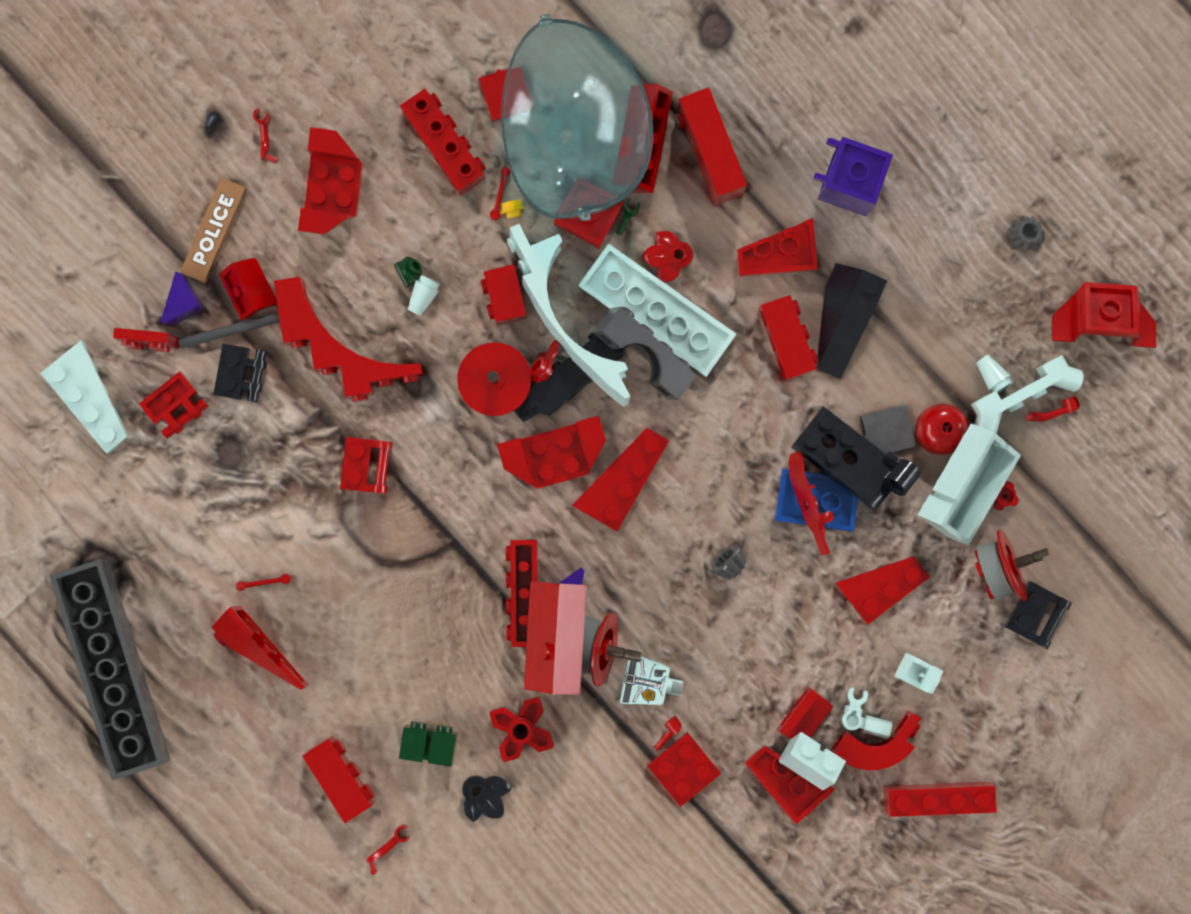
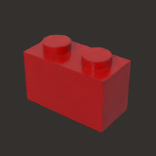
[480,264,527,326]

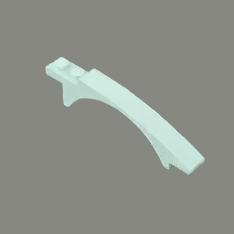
[507,224,630,407]

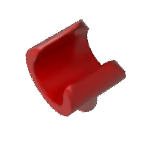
[654,716,682,751]

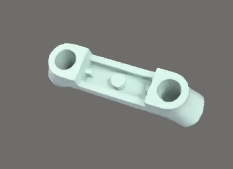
[970,355,1084,433]

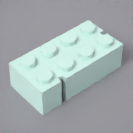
[918,424,1021,546]

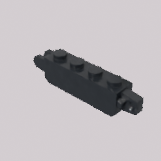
[514,332,624,423]

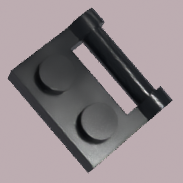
[1004,581,1072,650]

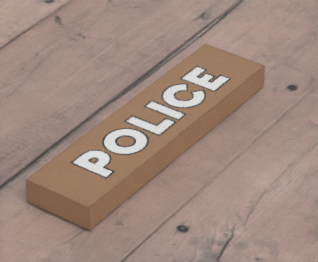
[180,177,247,284]

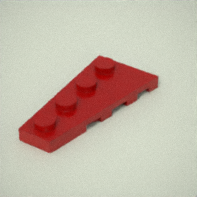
[572,428,669,531]

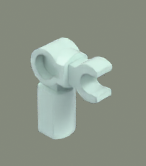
[840,687,892,739]

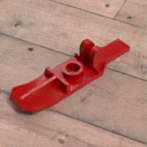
[788,452,834,556]

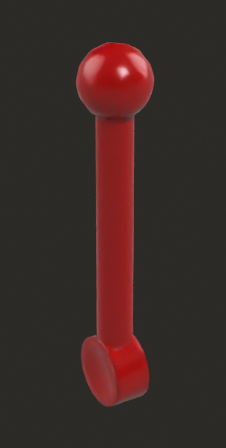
[490,167,511,220]
[236,574,291,591]

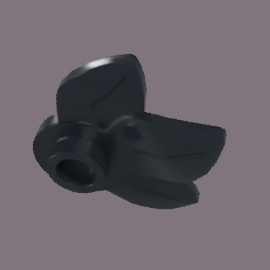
[462,775,511,822]

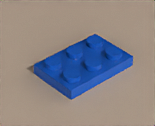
[774,468,858,532]

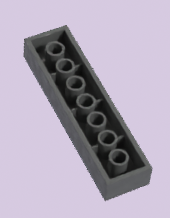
[49,559,171,780]

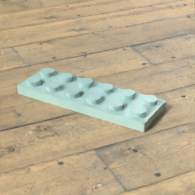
[578,244,736,377]

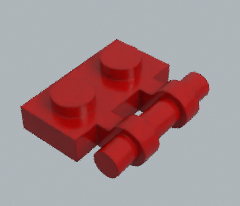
[139,371,209,439]

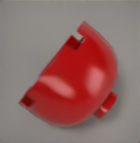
[915,403,968,455]

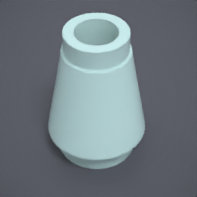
[408,275,440,316]
[976,355,1013,394]

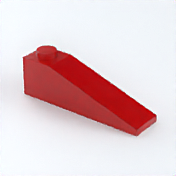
[211,605,309,690]

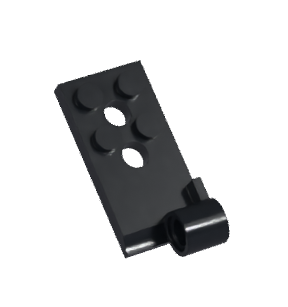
[791,406,921,512]

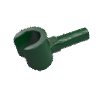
[616,198,640,236]

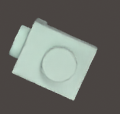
[895,653,943,694]

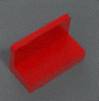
[219,258,277,321]
[777,687,833,739]

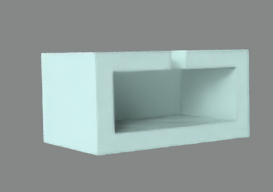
[778,732,846,790]

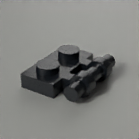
[213,344,267,403]

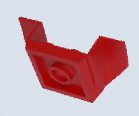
[298,127,363,235]
[1052,282,1156,348]
[497,415,606,489]

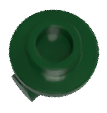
[394,257,422,288]

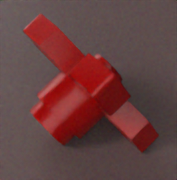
[489,696,554,762]

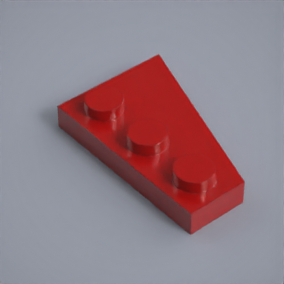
[737,218,818,277]
[835,556,930,625]
[743,745,835,825]

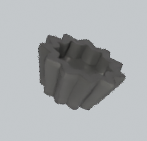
[1008,215,1045,252]
[711,544,746,580]

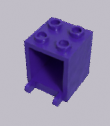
[813,137,893,216]

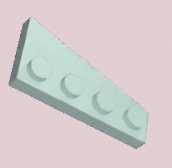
[41,340,129,454]

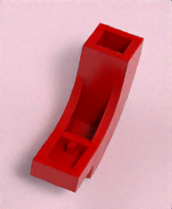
[830,711,921,770]

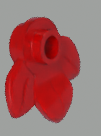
[642,231,694,283]
[529,340,560,383]

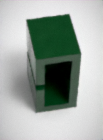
[399,721,458,767]

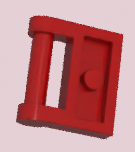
[340,437,393,494]

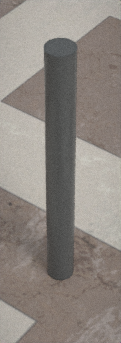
[178,312,280,349]

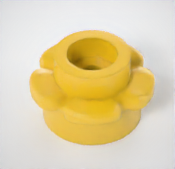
[500,199,525,219]

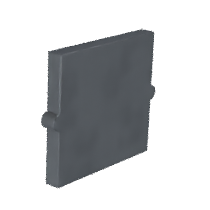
[861,405,916,454]

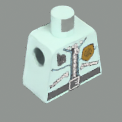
[620,656,683,705]

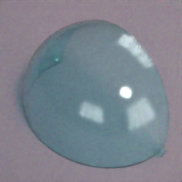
[502,14,653,221]

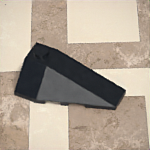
[816,263,887,379]

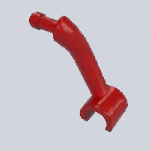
[253,108,278,164]
[1026,396,1080,422]
[366,824,410,875]

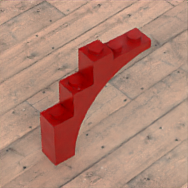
[274,277,424,402]

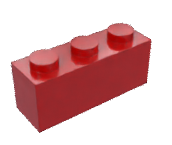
[758,295,818,382]
[302,736,375,824]

